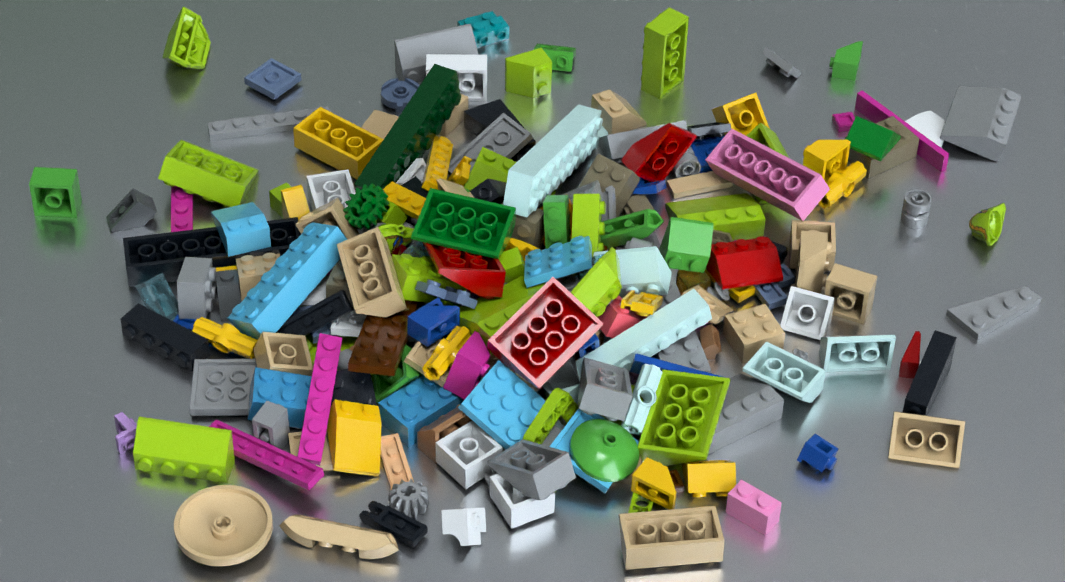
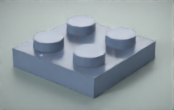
[244,58,302,100]

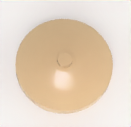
[174,485,273,566]

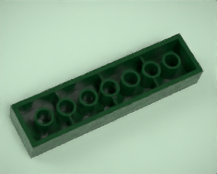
[354,64,461,191]

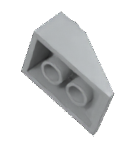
[578,357,633,421]
[487,439,576,501]

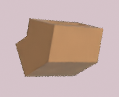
[699,324,722,360]

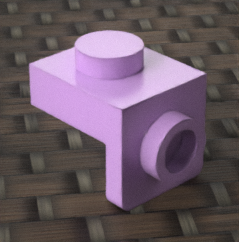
[114,412,137,454]

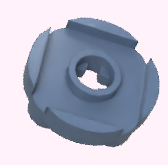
[381,78,419,113]

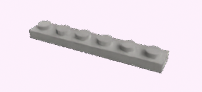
[207,106,330,142]

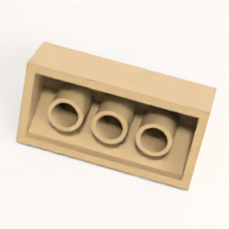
[337,227,407,317]
[619,506,724,570]

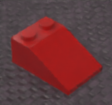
[621,123,697,182]

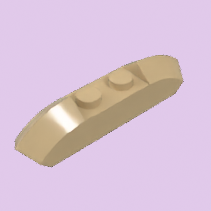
[279,514,399,559]

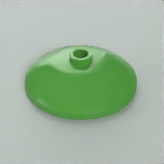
[570,419,639,482]

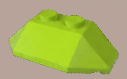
[162,7,211,69]
[571,247,622,317]

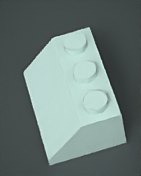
[593,246,672,298]
[819,335,896,372]
[742,341,826,403]

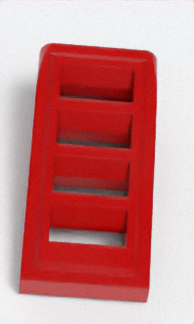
[899,331,921,379]

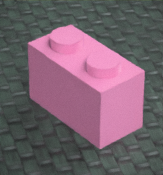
[726,479,782,536]

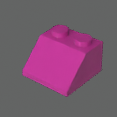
[443,331,491,399]

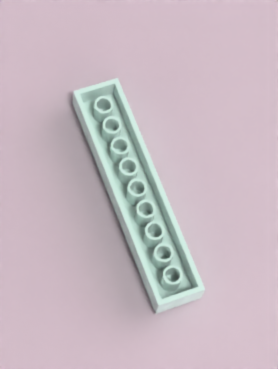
[503,104,603,217]

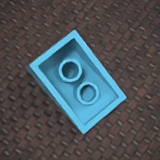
[211,202,271,257]

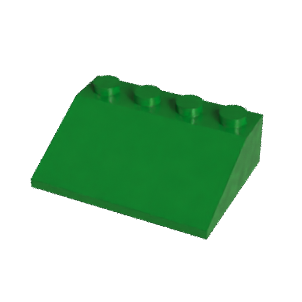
[411,188,516,259]

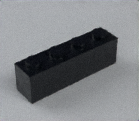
[121,303,210,371]

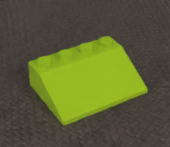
[158,140,259,208]
[665,193,766,241]
[459,275,546,355]
[637,370,730,466]

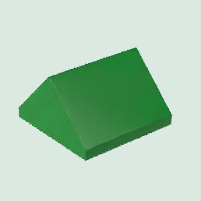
[846,116,901,162]

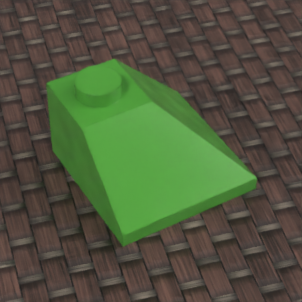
[373,345,423,403]

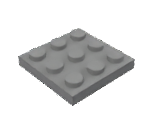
[189,359,257,416]

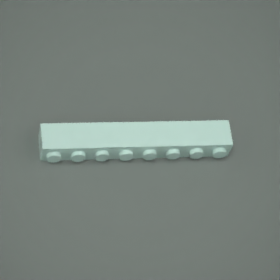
[542,289,712,403]

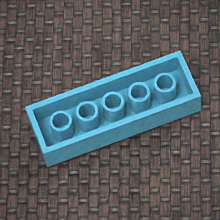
[228,222,348,340]

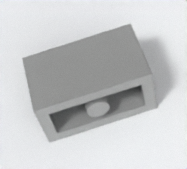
[252,401,290,450]

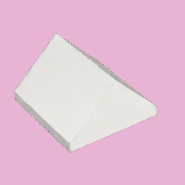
[780,286,835,340]

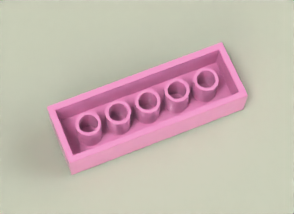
[705,128,830,221]

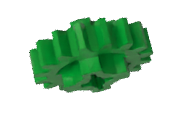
[343,183,389,230]

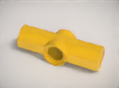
[818,161,867,209]
[192,317,258,359]
[422,326,471,381]

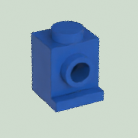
[797,434,839,472]

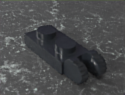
[359,501,428,548]

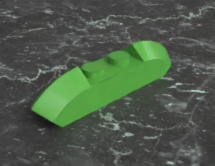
[601,209,664,249]

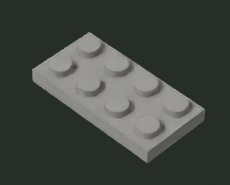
[448,113,533,186]

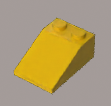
[327,399,382,477]

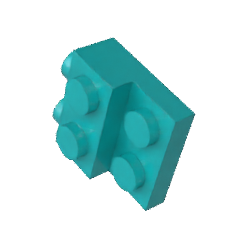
[457,11,509,48]

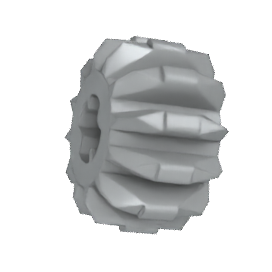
[388,478,429,519]

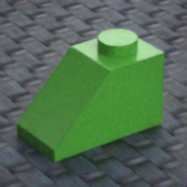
[829,41,863,81]

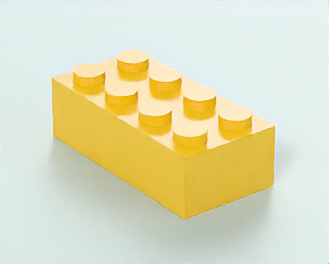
[293,107,384,179]

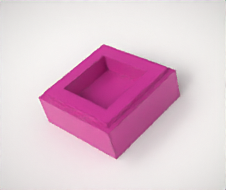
[832,112,855,133]

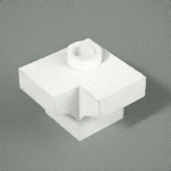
[441,508,486,546]

